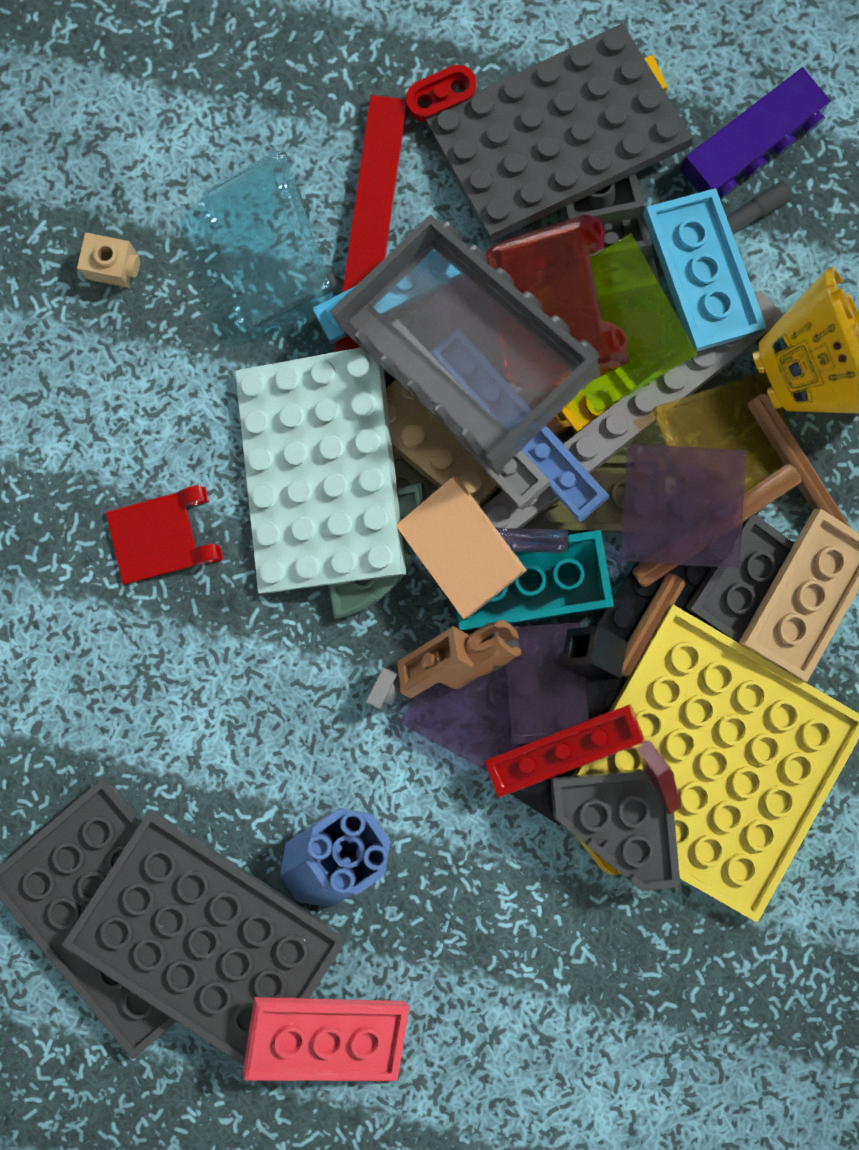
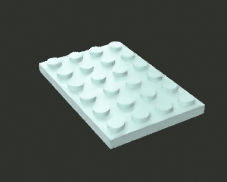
[235,347,407,594]

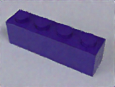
[679,67,831,200]

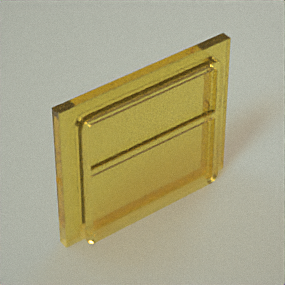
[652,372,790,517]

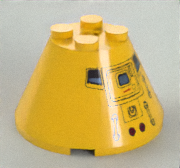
[752,267,859,414]

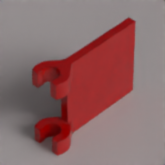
[106,485,224,585]

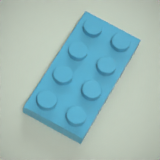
[642,188,767,353]

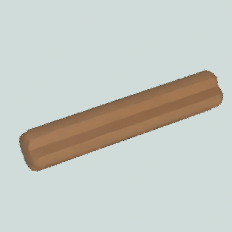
[622,573,685,678]

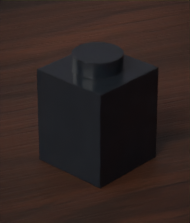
[561,626,627,681]

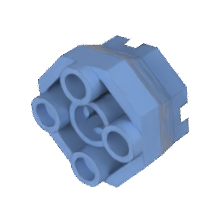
[280,808,391,908]

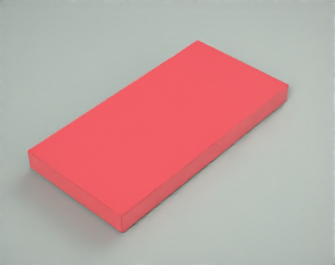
[242,997,410,1081]

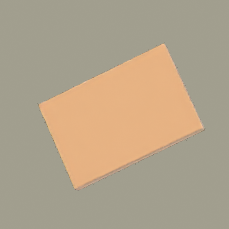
[397,477,527,619]

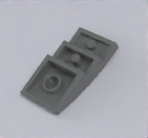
[564,173,661,308]

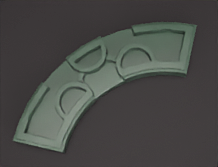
[328,483,426,619]

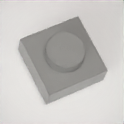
[366,668,400,710]

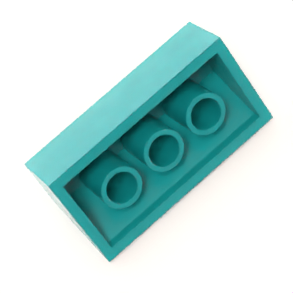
[455,530,614,633]

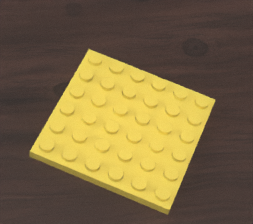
[573,604,859,923]

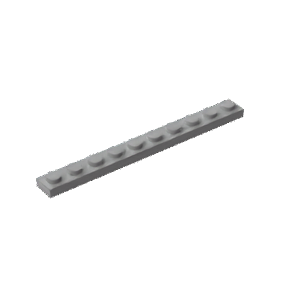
[481,290,784,541]

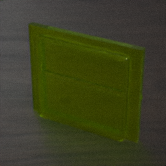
[533,233,698,413]

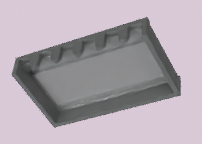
[330,214,601,475]

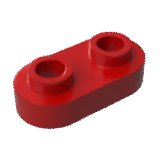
[406,65,477,122]

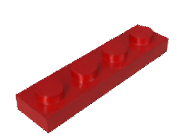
[485,704,646,798]

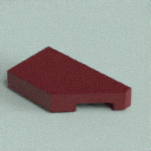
[636,741,682,814]

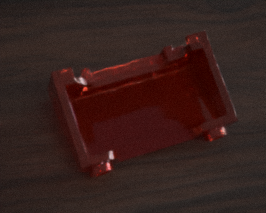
[485,215,630,394]

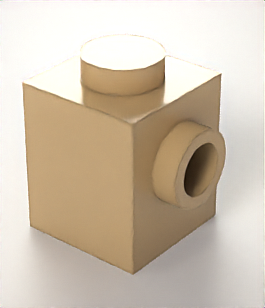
[77,232,140,288]

